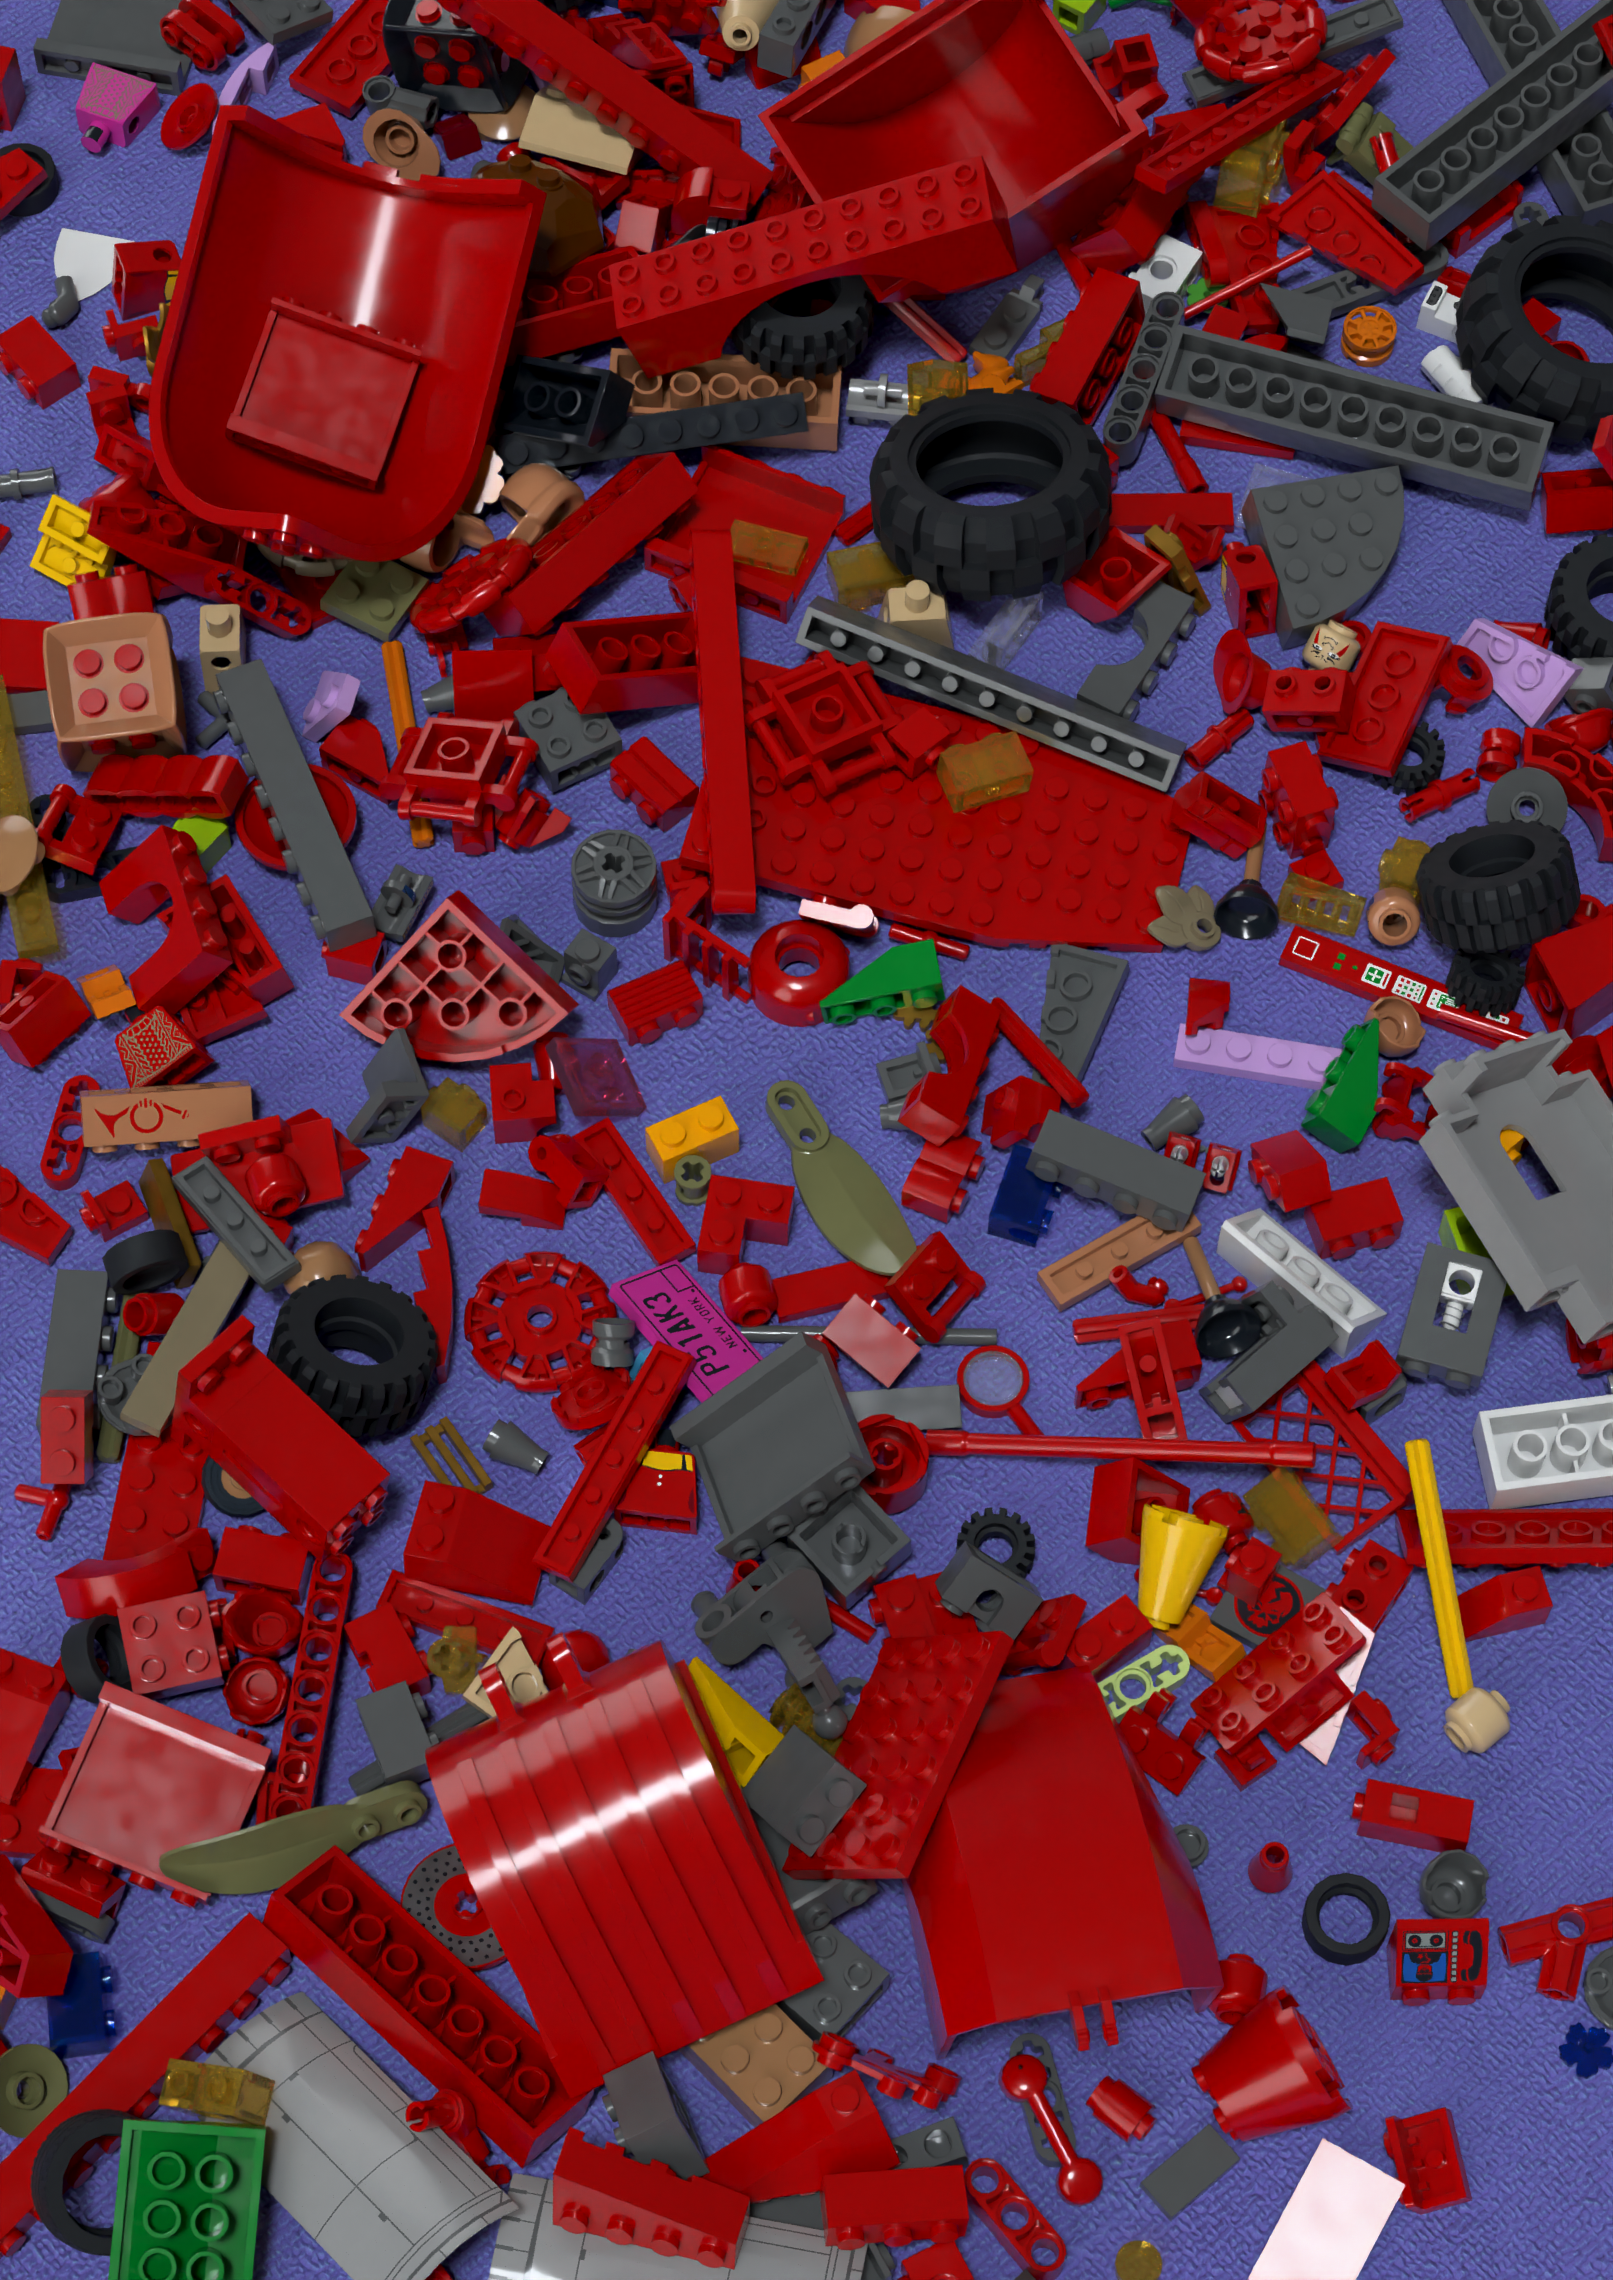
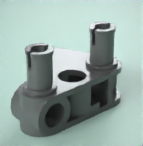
[691,1537,833,1666]

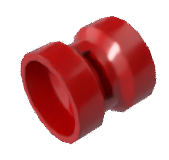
[1476,728,1521,783]

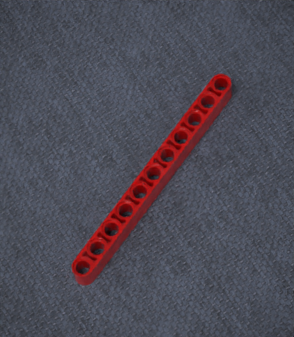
[689,530,756,915]

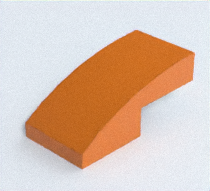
[76,964,136,1019]
[1153,1603,1246,1682]

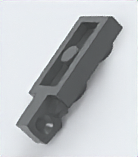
[969,274,1045,361]

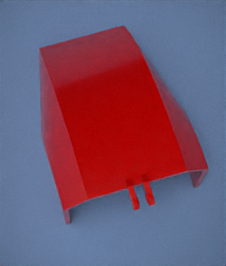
[902,1665,1224,2060]

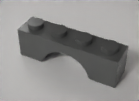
[1077,581,1197,721]

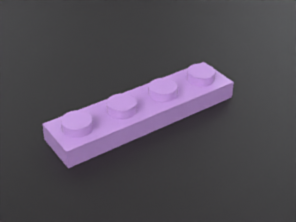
[1173,1023,1343,1090]

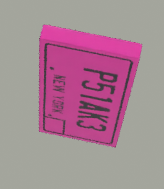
[608,1259,763,1403]

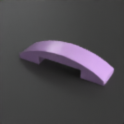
[212,42,279,135]

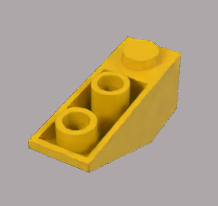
[688,1656,784,1788]

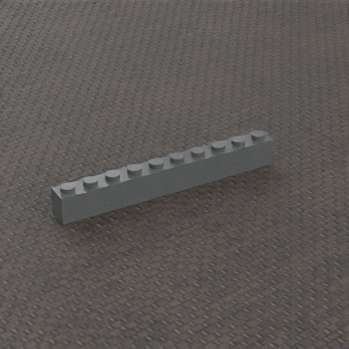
[795,595,1187,792]

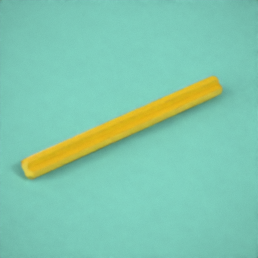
[1405,1438,1474,1699]

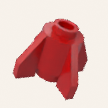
[495,774,572,850]

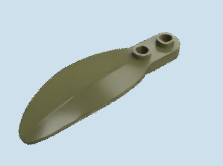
[765,1080,917,1276]
[159,1780,427,1894]

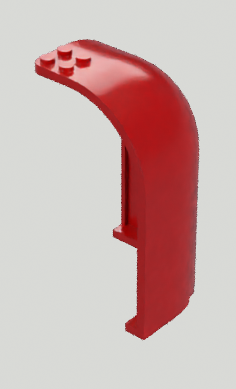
[149,105,547,562]

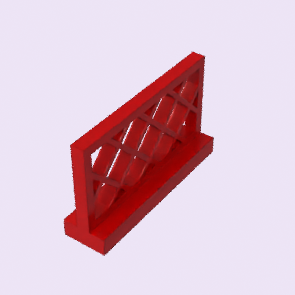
[1231,1360,1415,1556]

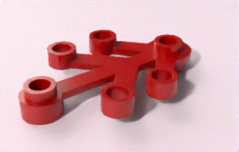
[811,2031,962,2110]

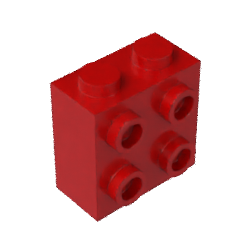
[1258,741,1339,859]
[117,1590,231,1700]

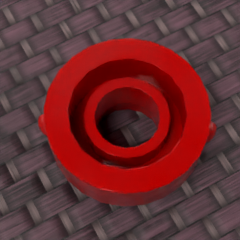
[748,919,851,1027]

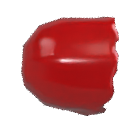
[220,1587,304,1659]

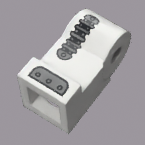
[1416,280,1460,344]

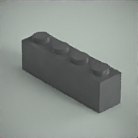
[1025,1109,1206,1233]
[36,1269,119,1442]

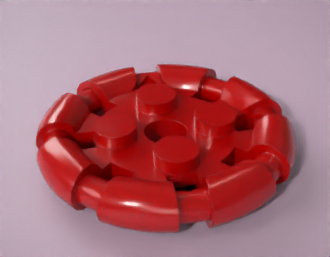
[1194,0,1328,85]
[410,537,533,634]
[464,1251,617,1393]

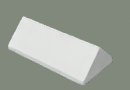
[1216,1208,1387,1359]

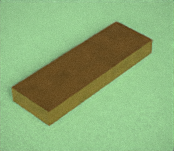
[138,1158,201,1289]

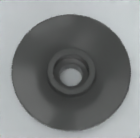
[1486,767,1568,832]

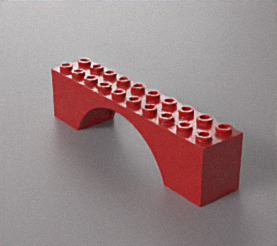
[609,155,1018,378]

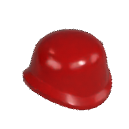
[1544,708,1613,754]

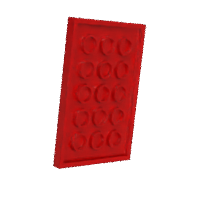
[782,1631,1014,1880]

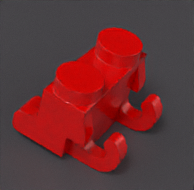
[1372,1062,1433,1141]

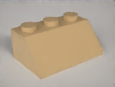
[518,85,644,175]

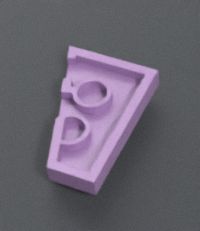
[1456,618,1584,728]

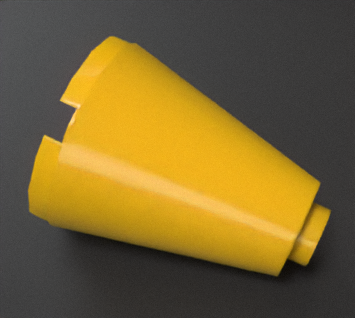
[1137,1504,1230,1630]

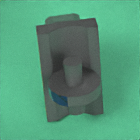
[371,864,434,944]

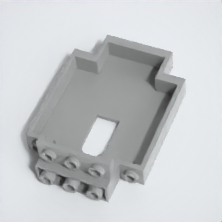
[1419,1029,1613,1344]

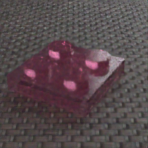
[545,1037,647,1117]

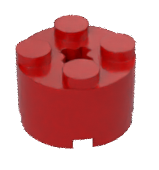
[858,1414,929,1514]

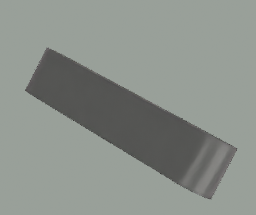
[1103,291,1185,466]

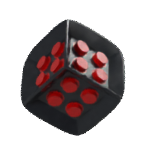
[382,0,530,114]

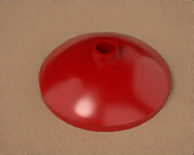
[235,764,357,871]

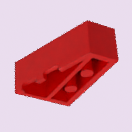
[0,1854,74,1998]

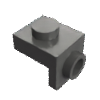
[876,1041,942,1104]

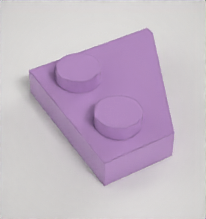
[302,670,361,743]

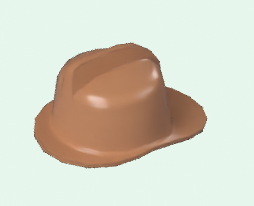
[362,108,441,181]

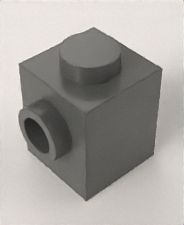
[1564,657,1613,714]

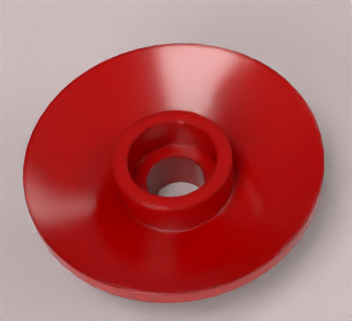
[161,83,218,150]

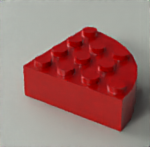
[339,890,579,1062]

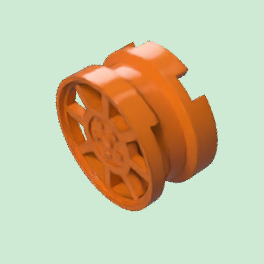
[1340,306,1397,367]

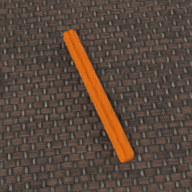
[381,640,434,849]

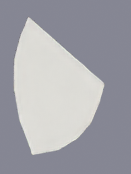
[54,228,135,301]

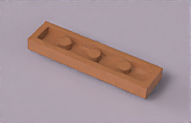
[1037,1212,1202,1312]

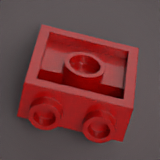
[867,1572,979,1647]

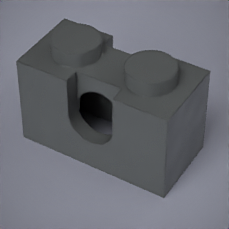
[935,1541,1043,1640]

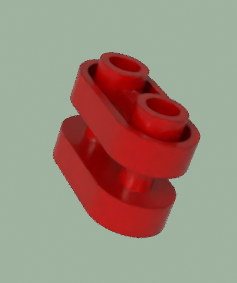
[160,0,245,71]

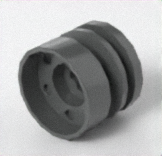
[571,829,658,938]

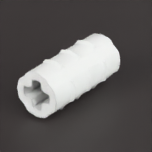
[1421,345,1493,406]

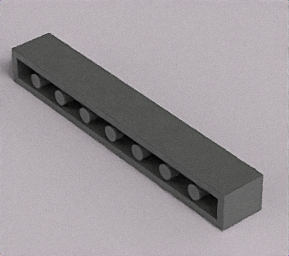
[213,659,377,953]

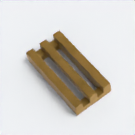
[410,1416,493,1495]

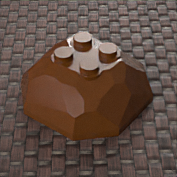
[472,154,604,279]

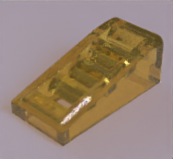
[1276,871,1367,937]

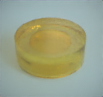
[1114,2240,1162,2280]

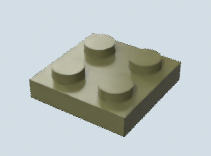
[320,560,429,642]

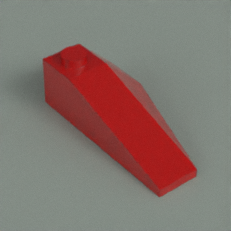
[87,500,247,600]
[701,2069,901,2204]

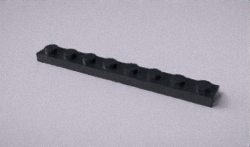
[495,392,809,475]

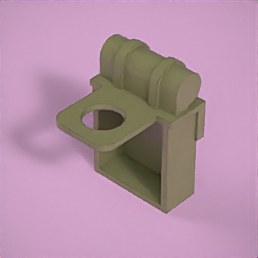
[1326,102,1414,186]

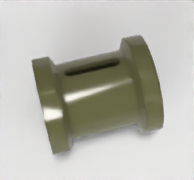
[674,1155,712,1207]

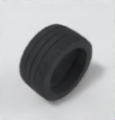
[30,2109,141,2256]

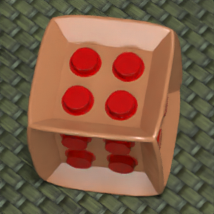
[43,612,188,772]

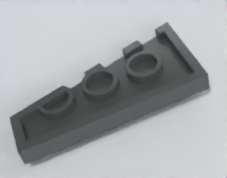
[1032,944,1130,1102]

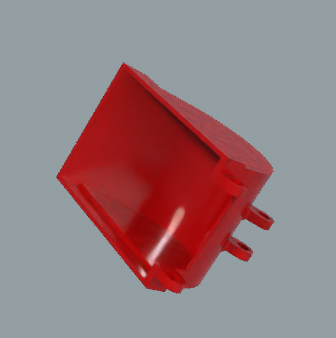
[758,0,1169,303]
[425,1632,825,2099]

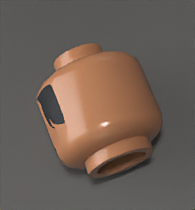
[1366,887,1421,946]

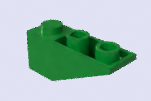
[819,939,946,1025]
[1301,1018,1379,1154]

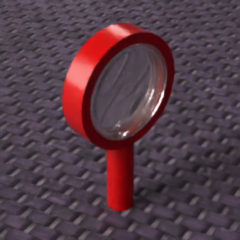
[956,1345,1044,1435]

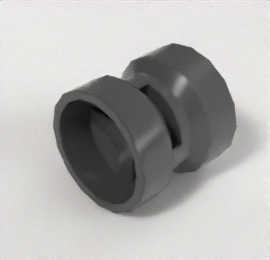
[591,1317,635,1367]

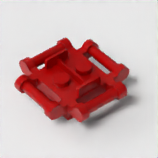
[744,650,905,796]
[378,712,539,827]

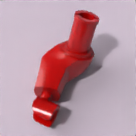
[405,2089,511,2189]

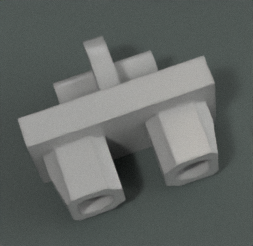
[846,373,919,426]

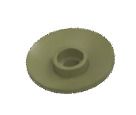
[0,2044,68,2138]

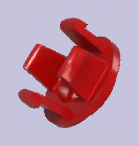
[1431,645,1493,715]

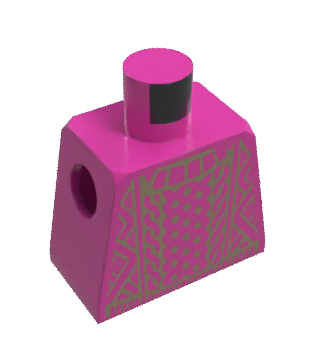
[75,62,161,153]

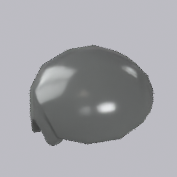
[1419,1849,1489,1919]

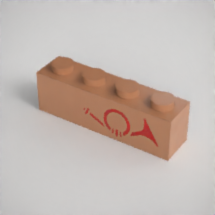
[79,1080,253,1153]

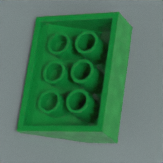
[108,2119,266,2280]

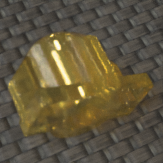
[427,1626,489,1694]

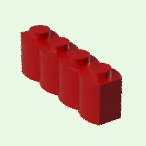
[82,754,249,819]

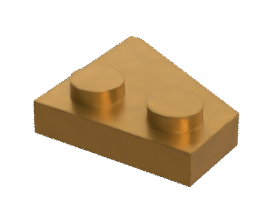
[1144,524,1211,617]

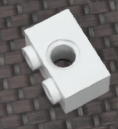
[1128,234,1203,317]

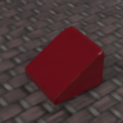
[431,113,482,160]

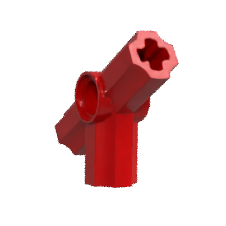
[1498,1897,1613,2001]

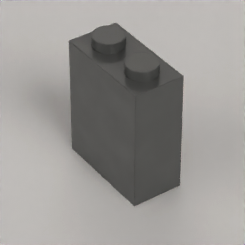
[743,1724,867,1857]

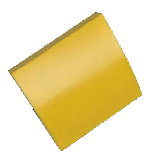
[29,494,117,586]

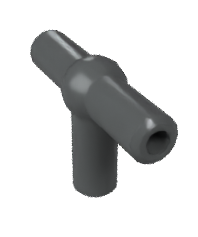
[195,691,231,749]

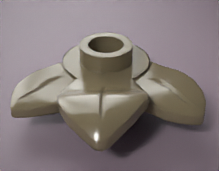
[1147,885,1221,951]

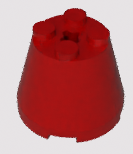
[1191,1985,1353,2142]

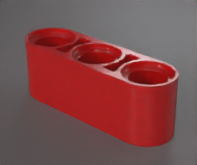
[964,2158,1066,2280]

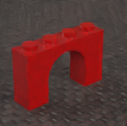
[99,825,233,1015]

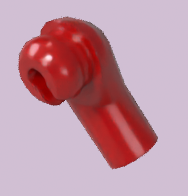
[1109,1265,1169,1307]

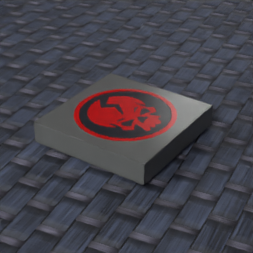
[1210,1565,1326,1649]

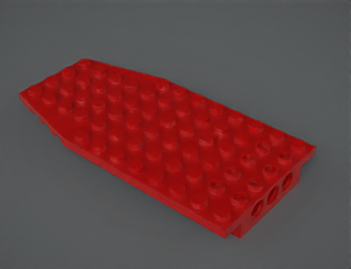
[679,656,1191,953]

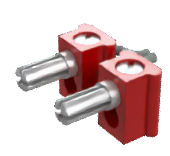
[1163,1131,1242,1194]

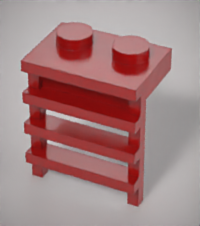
[662,878,752,1004]

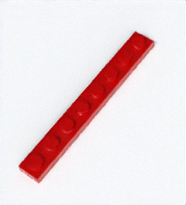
[1134,58,1344,194]

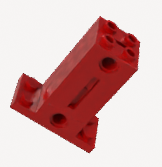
[171,1315,390,1562]

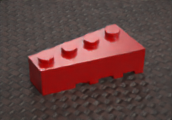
[553,2126,751,2270]

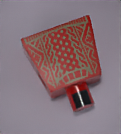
[115,1004,215,1088]

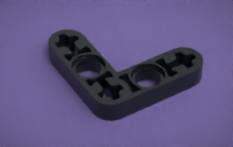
[28,794,138,903]

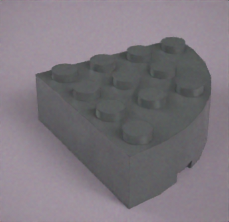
[1241,465,1404,650]

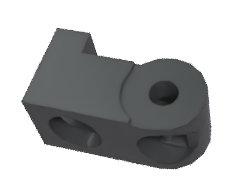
[549,1517,623,1605]
[891,2116,969,2170]

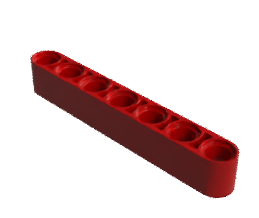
[269,1552,353,1820]

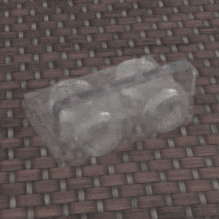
[968,591,1044,670]

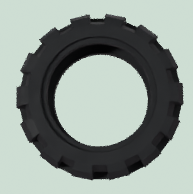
[1455,215,1613,446]
[869,388,1112,602]

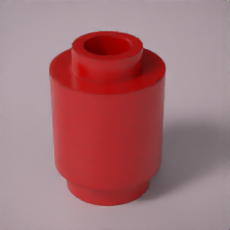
[123,1293,184,1336]
[1086,2075,1157,2143]

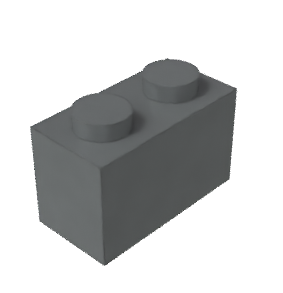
[355,1680,439,1786]

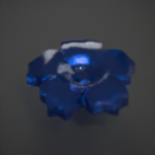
[1558,2022,1613,2079]

